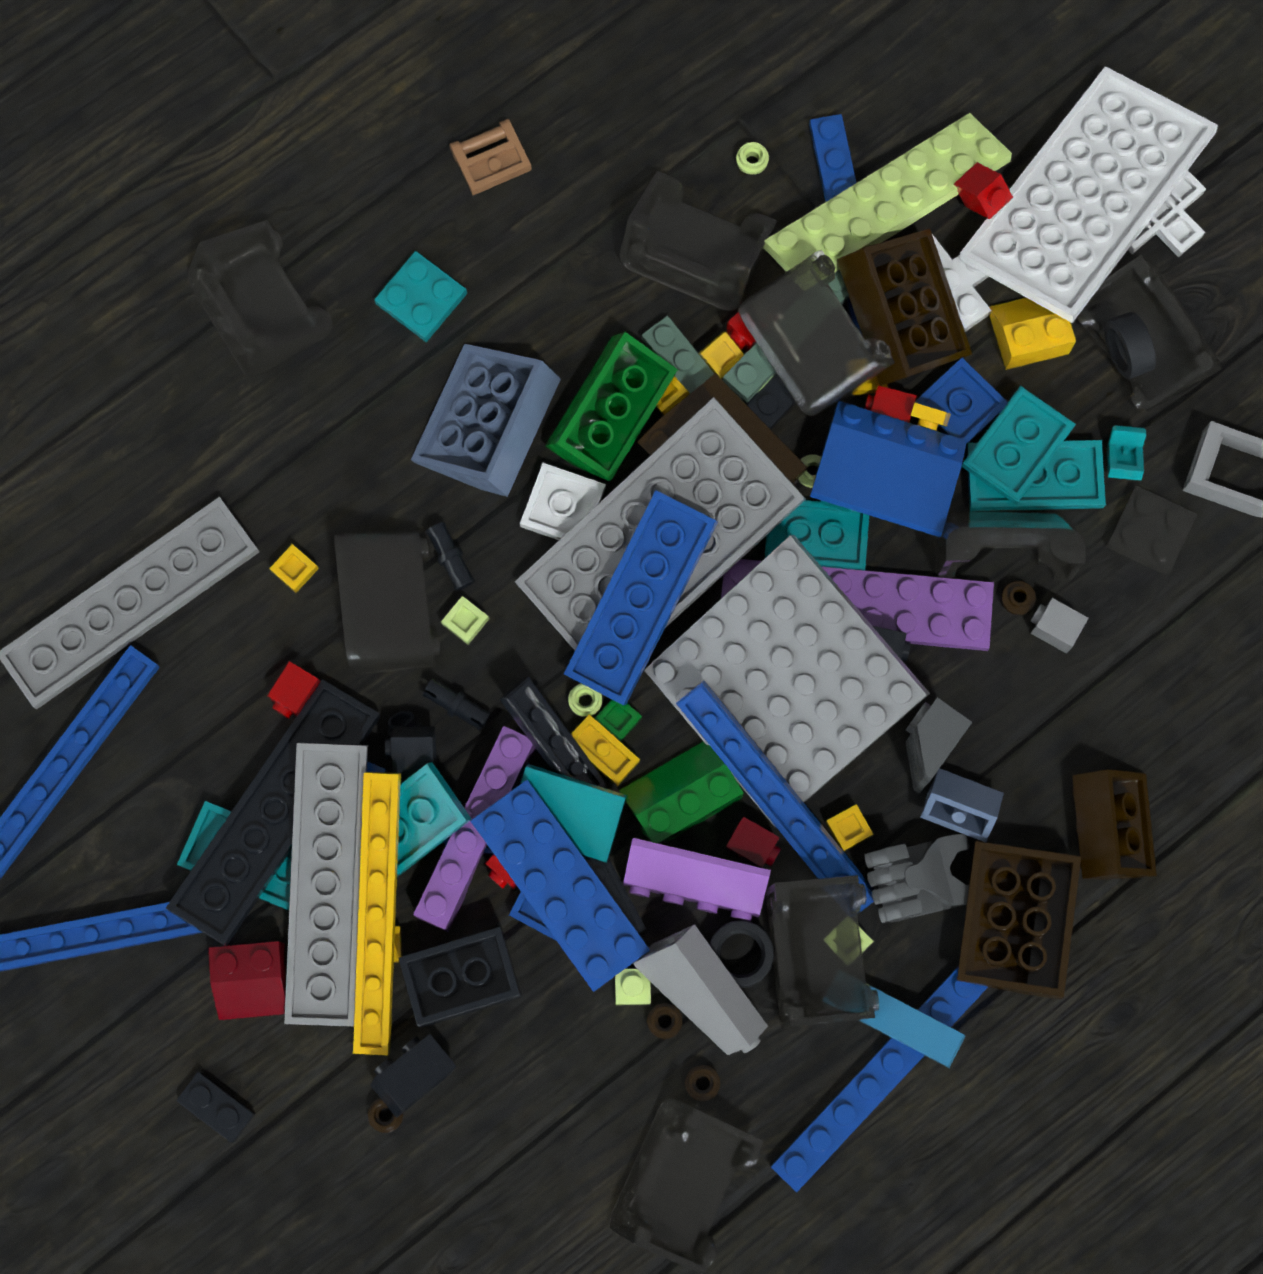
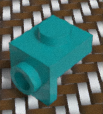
[1106,426,1146,481]

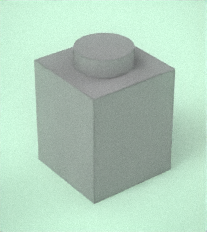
[1031,598,1088,654]

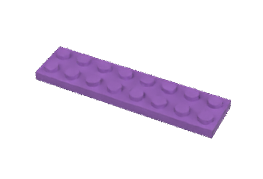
[721,559,994,651]

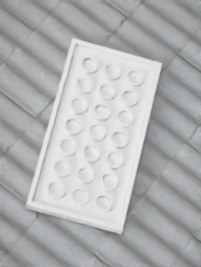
[960,66,1218,323]

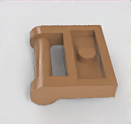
[449,119,532,195]

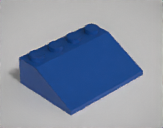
[810,401,967,537]

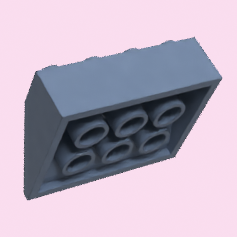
[411,344,561,497]

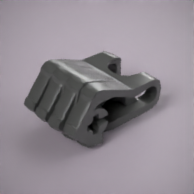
[865,834,970,923]

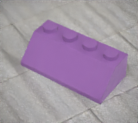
[623,838,771,922]

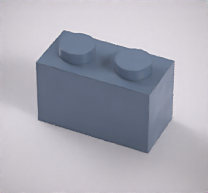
[920,768,1004,843]

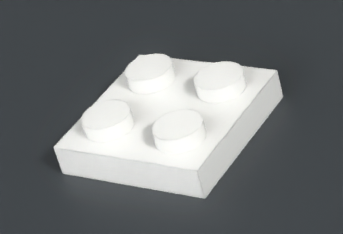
[520,463,606,540]

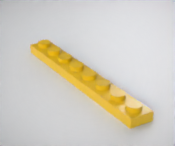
[353,772,401,1055]

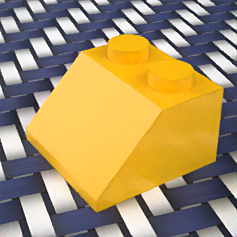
[989,298,1076,370]

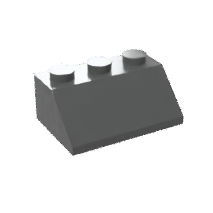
[905,697,972,793]

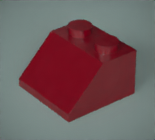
[209,941,287,1020]

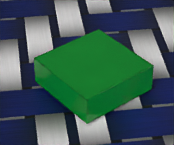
[595,700,642,742]

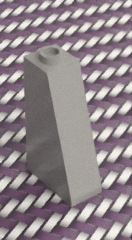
[633,924,768,1055]

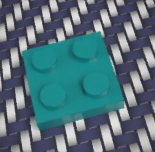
[374,251,467,342]

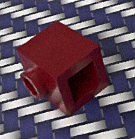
[725,817,781,868]

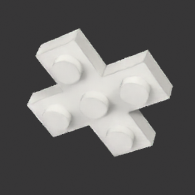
[1128,171,1206,257]
[932,235,991,332]

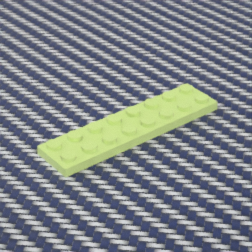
[764,113,1012,291]

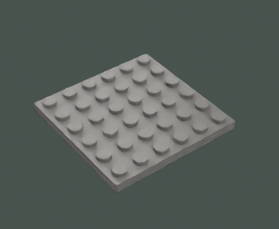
[644,535,930,827]

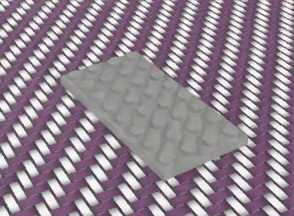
[515,397,806,650]

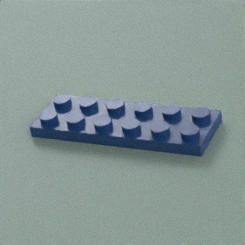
[564,490,718,705]
[470,780,650,992]

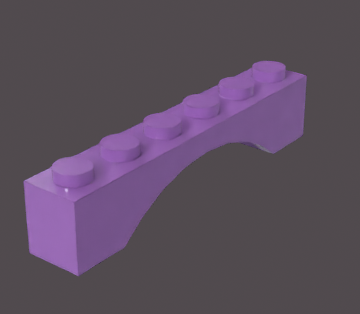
[413,726,536,933]

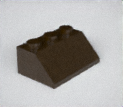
[1072,769,1157,880]

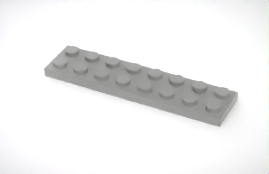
[0,497,259,709]
[284,743,368,1026]

